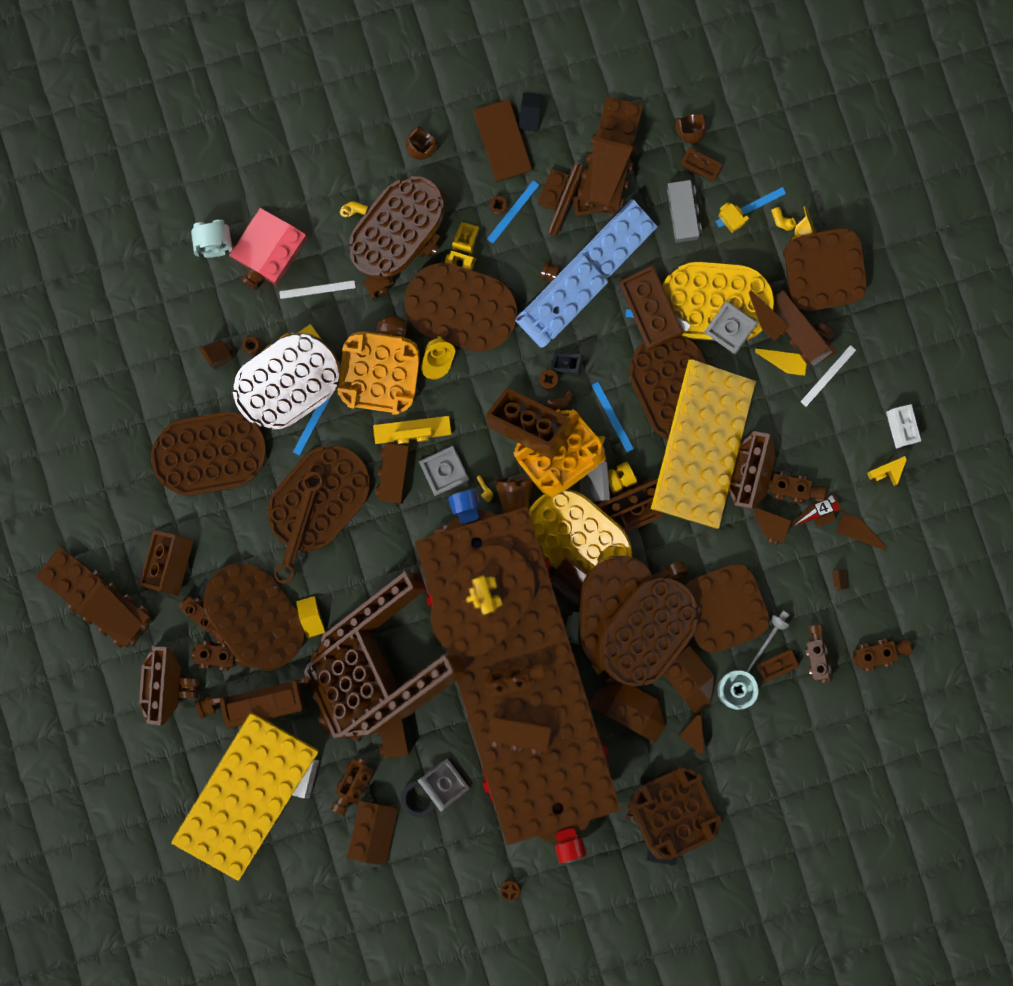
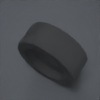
[401,780,436,817]

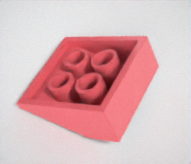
[229,208,308,286]

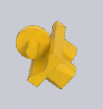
[466,576,502,615]

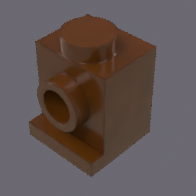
[363,277,394,301]

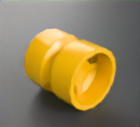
[607,461,637,495]

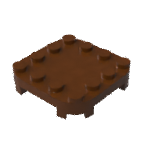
[783,227,866,311]
[684,564,769,653]
[629,768,721,860]

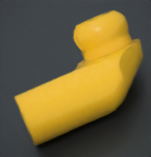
[340,201,369,218]
[771,207,796,230]

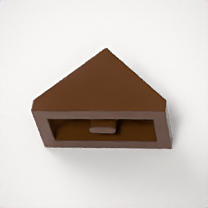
[678,715,704,754]

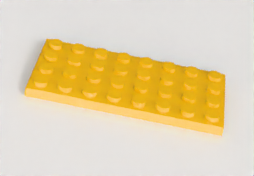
[651,360,756,529]
[171,712,318,881]

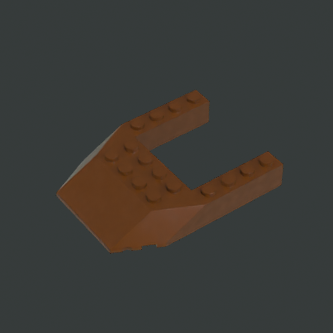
[304,571,466,738]

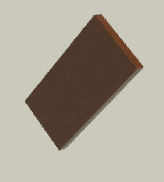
[473,99,532,182]
[618,265,684,350]

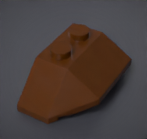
[728,431,776,509]
[596,477,664,533]
[663,645,714,715]
[139,646,181,725]
[589,682,665,743]

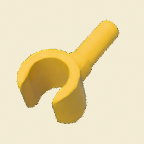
[476,475,494,502]

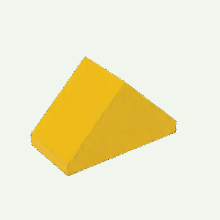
[452,222,479,255]
[296,596,326,638]

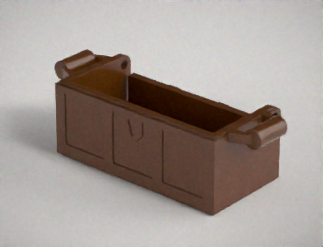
[210,676,310,728]

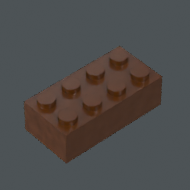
[486,388,573,459]

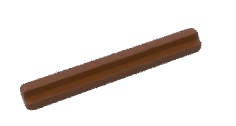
[548,164,584,236]

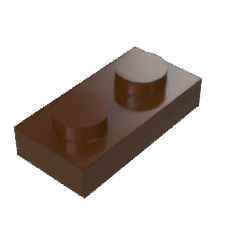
[680,148,723,183]
[537,168,569,211]
[756,649,799,683]

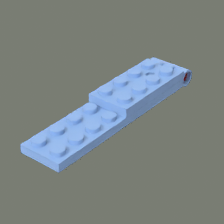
[515,199,657,348]

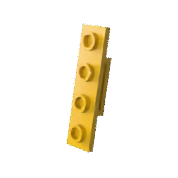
[373,416,451,444]

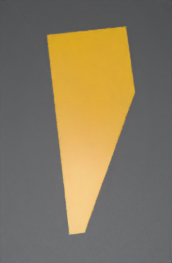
[755,349,806,376]

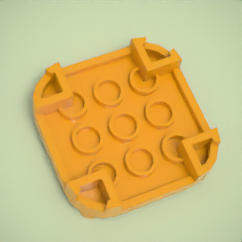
[338,331,420,415]
[513,409,606,497]

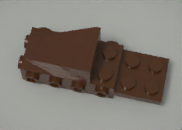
[577,96,643,215]
[36,547,152,648]

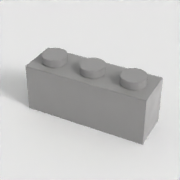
[667,180,702,243]

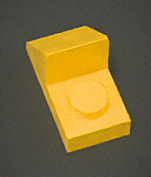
[867,456,907,486]

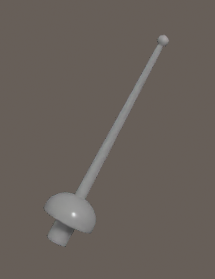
[746,610,790,673]

